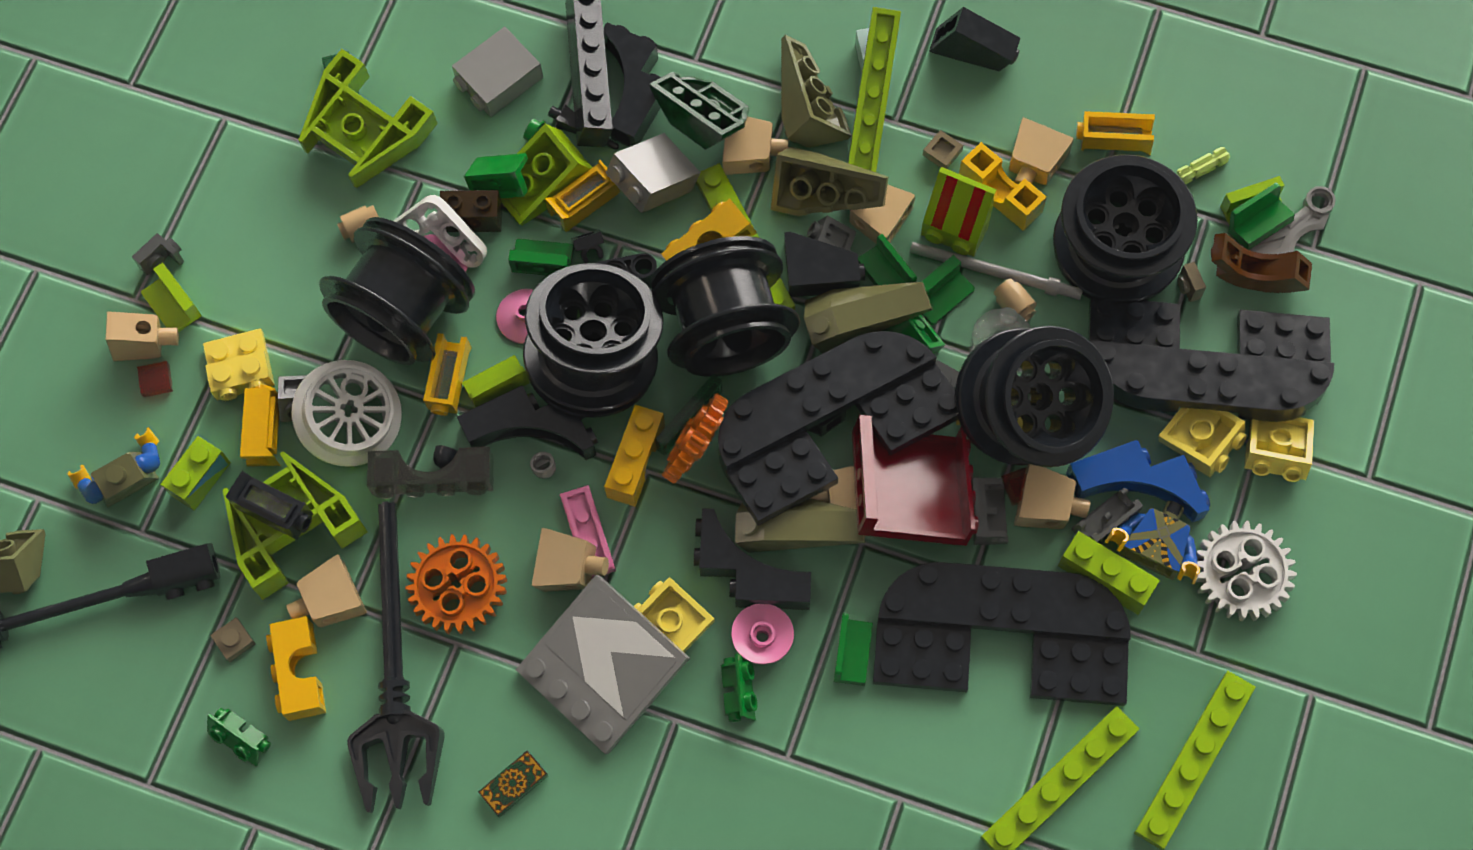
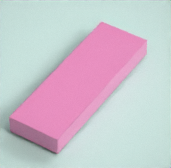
[560,485,616,579]

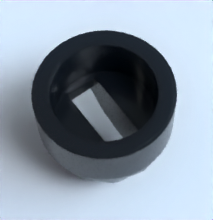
[433,445,459,469]

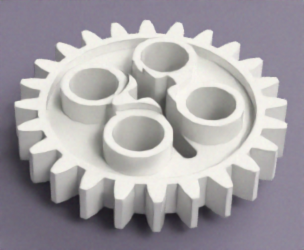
[1196,521,1297,621]

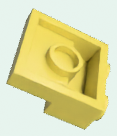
[203,328,275,401]
[1158,407,1247,477]
[1244,417,1314,482]
[634,577,715,653]

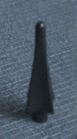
[548,104,619,150]

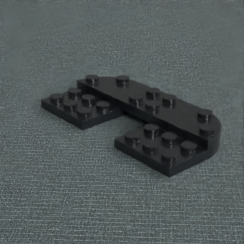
[1088,296,1334,422]
[718,331,958,526]
[873,562,1131,706]

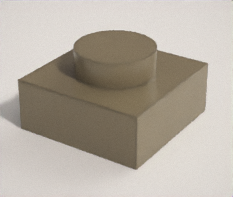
[922,130,964,169]
[1177,261,1206,302]
[210,617,255,662]

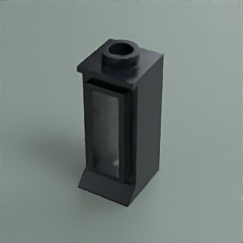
[225,470,313,540]

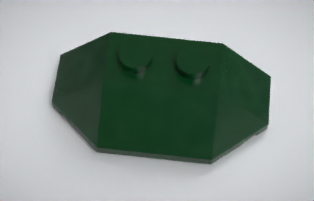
[649,72,749,150]

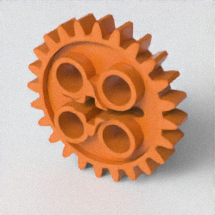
[662,393,729,484]
[405,534,507,634]

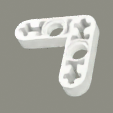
[394,195,487,268]

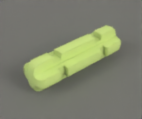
[1176,147,1230,184]

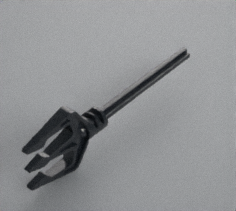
[347,501,445,813]

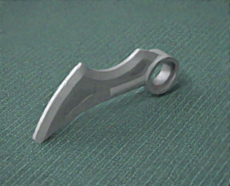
[1241,186,1336,254]

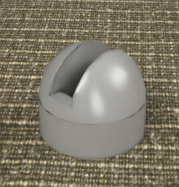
[530,452,556,479]

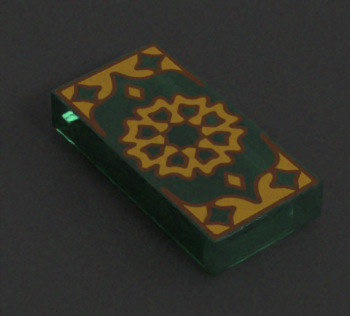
[478,750,548,818]

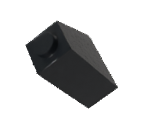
[929,7,1021,71]
[784,232,865,297]

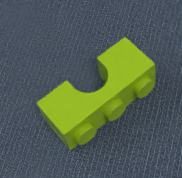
[1058,531,1160,615]

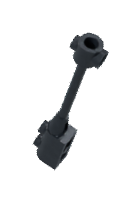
[0,543,220,649]

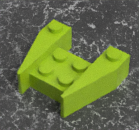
[298,48,438,188]
[223,451,368,600]

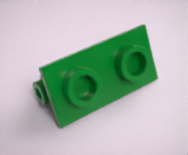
[721,653,758,722]
[207,708,271,766]

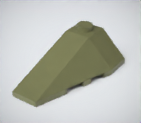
[781,35,852,148]
[771,147,889,216]
[804,282,933,353]
[735,498,865,553]
[0,529,46,594]

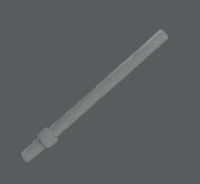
[910,242,1082,300]

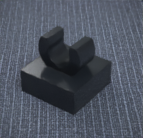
[571,229,604,263]

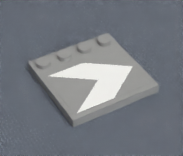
[515,575,690,754]

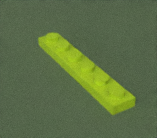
[848,7,901,172]
[696,163,795,310]
[1134,671,1256,850]
[980,706,1140,850]

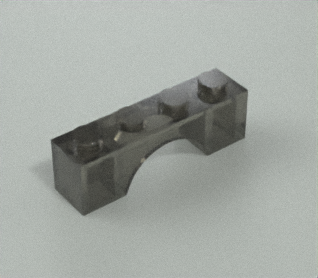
[367,447,494,499]

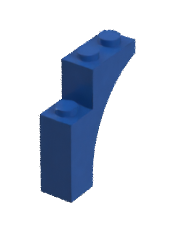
[1066,440,1210,523]

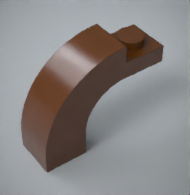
[1211,233,1312,293]

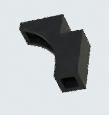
[603,22,661,147]
[457,386,598,460]
[694,508,811,610]

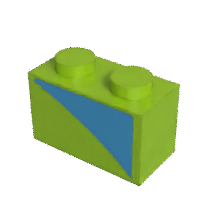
[160,436,231,511]

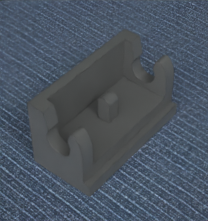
[971,477,1008,545]
[1072,488,1143,544]

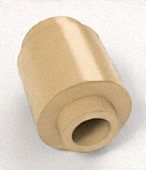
[337,205,379,243]
[994,279,1037,323]

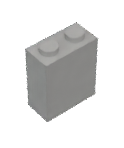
[452,26,543,117]
[606,133,701,213]

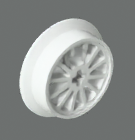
[291,360,402,467]

